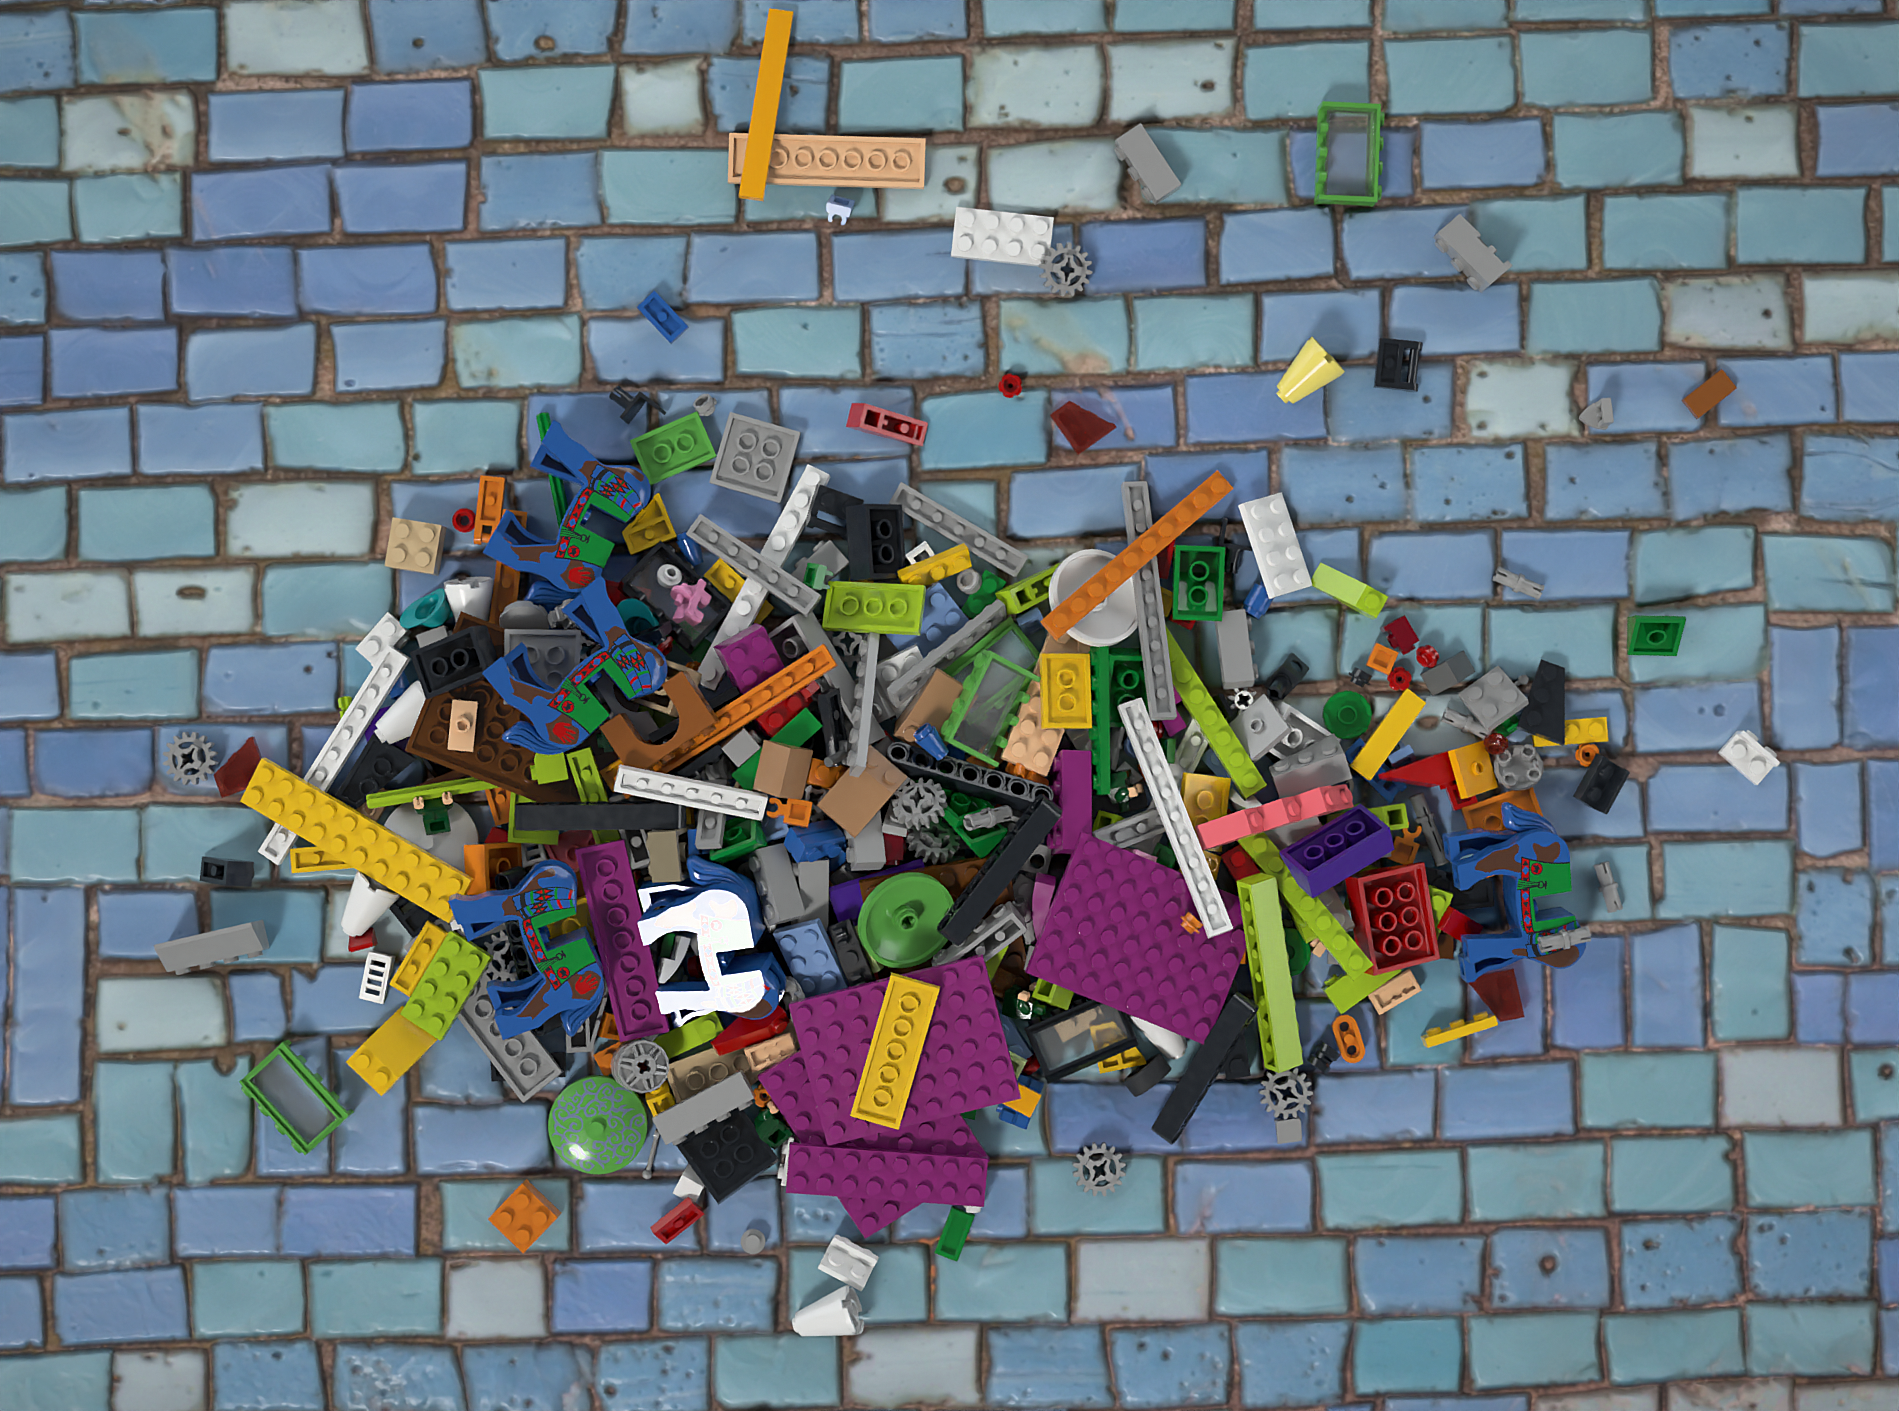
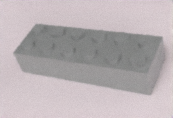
[768,612,886,751]

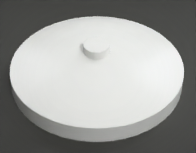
[1049,549,1138,647]
[384,802,480,873]

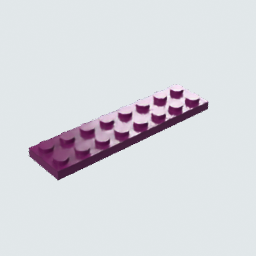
[575,838,670,1042]
[786,1142,988,1207]

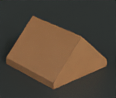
[753,740,813,799]

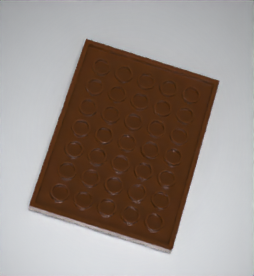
[405,611,640,802]

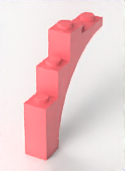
[1195,784,1354,850]

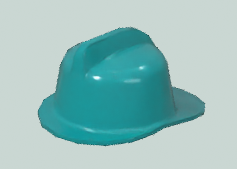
[399,588,454,629]
[617,599,659,647]

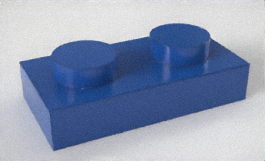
[637,290,689,344]

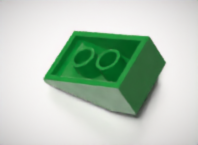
[1172,545,1225,622]
[1109,648,1149,727]

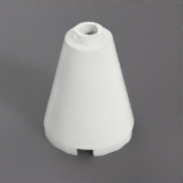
[444,576,494,622]
[374,680,426,744]
[341,871,400,937]
[1127,1014,1188,1060]
[792,1285,864,1336]

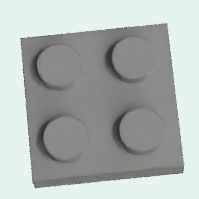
[1458,666,1529,732]

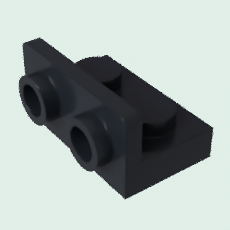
[1573,753,1630,814]

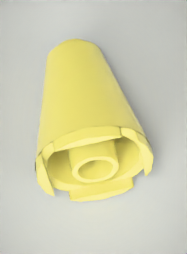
[1276,337,1345,404]

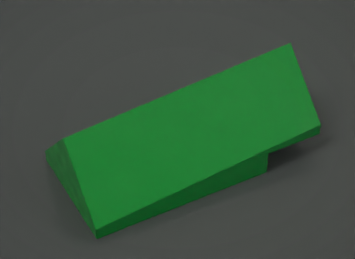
[910,770,1008,859]

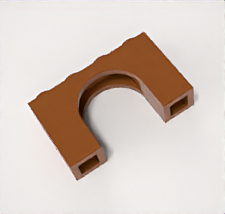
[599,671,720,771]

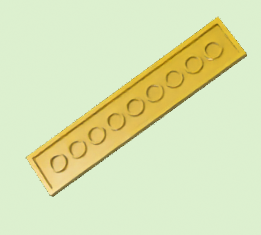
[240,757,474,923]

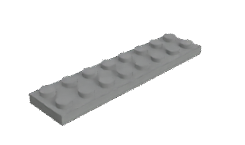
[404,918,564,1103]

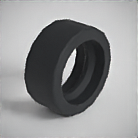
[1123,1054,1172,1097]

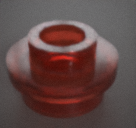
[1483,733,1509,755]

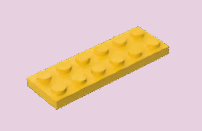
[850,973,940,1130]

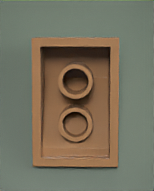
[894,668,978,749]
[817,745,908,838]

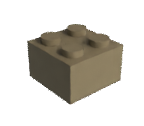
[646,824,697,883]

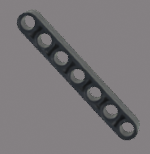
[885,742,1053,812]
[936,794,1063,946]
[515,801,687,831]
[495,866,562,1036]
[1151,992,1259,1145]

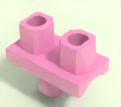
[670,579,712,626]

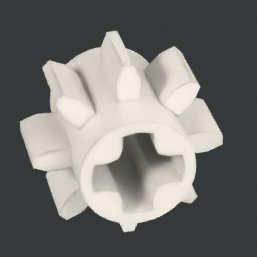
[1227,687,1256,715]

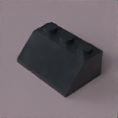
[845,504,906,581]

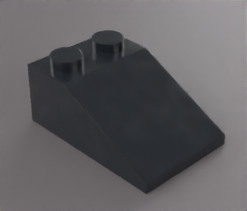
[410,625,498,700]

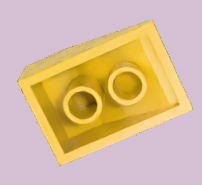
[346,1006,438,1096]

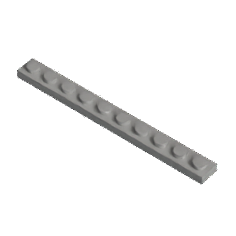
[1121,481,1177,720]

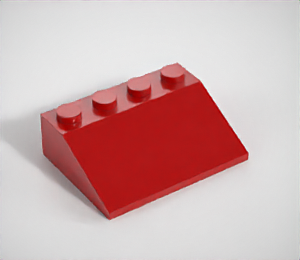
[1345,862,1440,976]

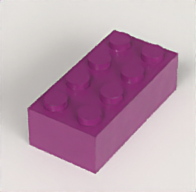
[713,623,785,737]
[1047,750,1092,856]

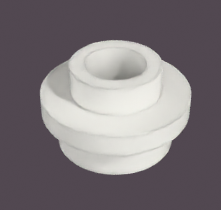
[657,564,682,588]

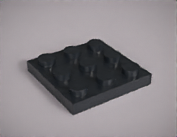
[676,1107,779,1205]

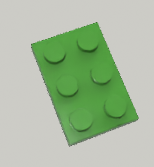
[629,411,717,486]

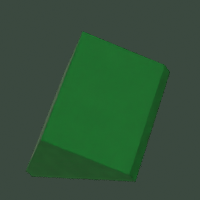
[1627,615,1686,656]
[710,816,768,864]

